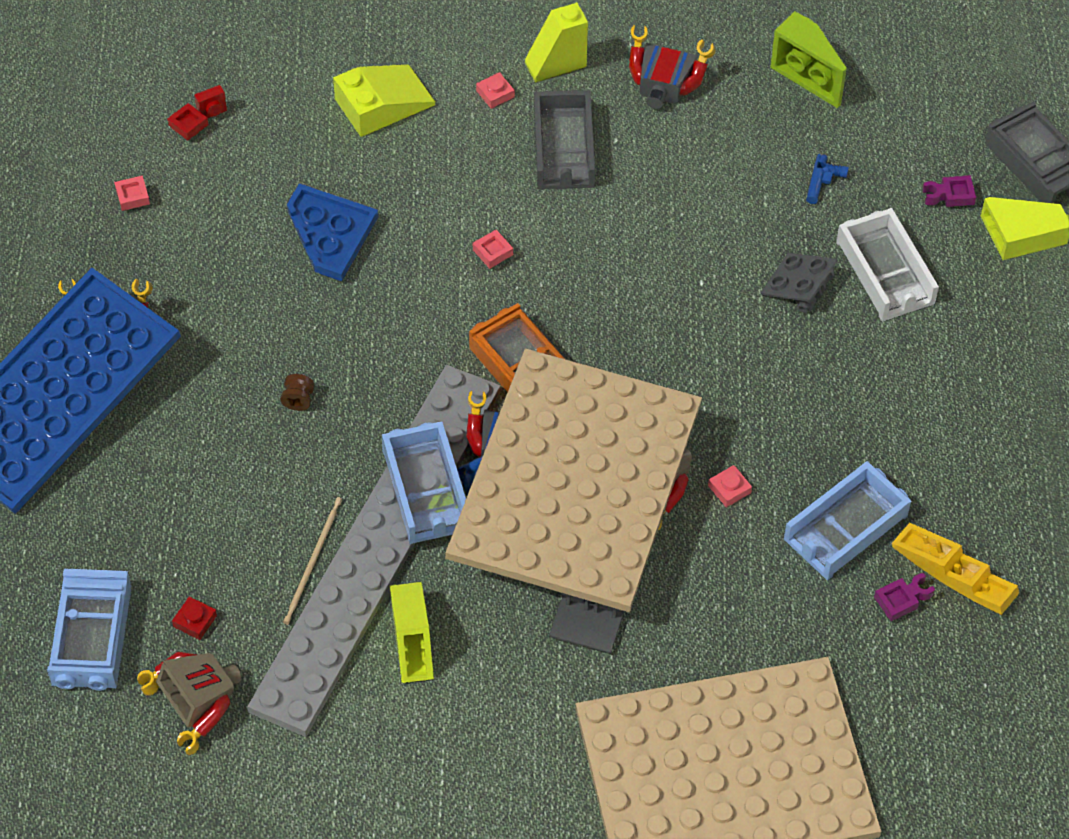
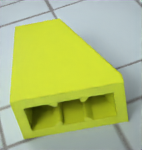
[525,3,588,83]
[981,197,1069,260]
[390,582,434,683]

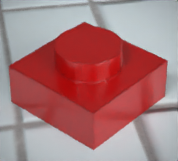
[194,85,227,118]
[167,103,209,141]
[172,596,217,640]

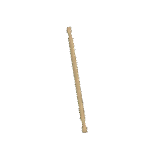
[283,497,342,625]

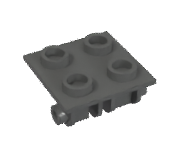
[761,253,838,313]
[549,593,624,654]

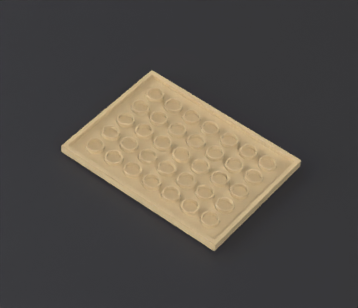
[445,348,702,612]
[575,657,881,839]

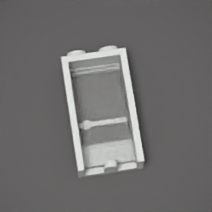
[836,208,939,321]

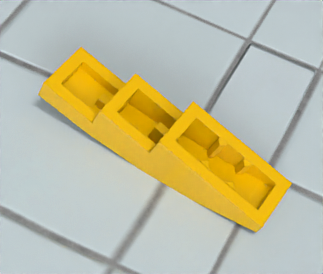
[892,522,1019,615]

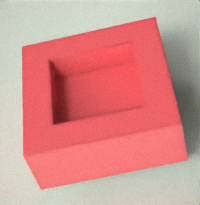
[476,72,515,109]
[114,176,150,211]
[472,230,513,269]
[708,465,752,508]

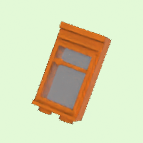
[469,303,566,393]

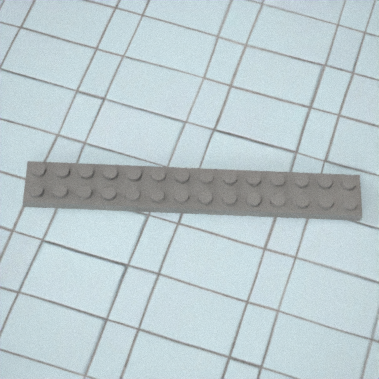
[247,365,501,737]

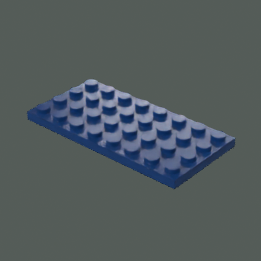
[0,268,181,514]

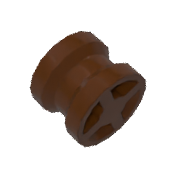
[280,374,315,411]

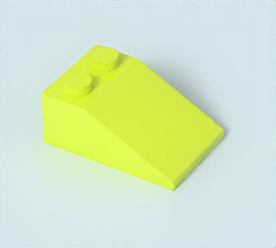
[333,64,435,137]

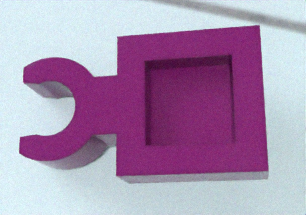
[922,175,976,207]
[874,573,935,621]

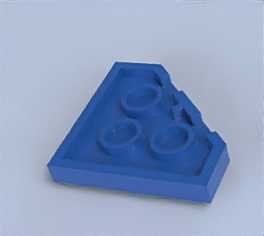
[287,183,378,281]

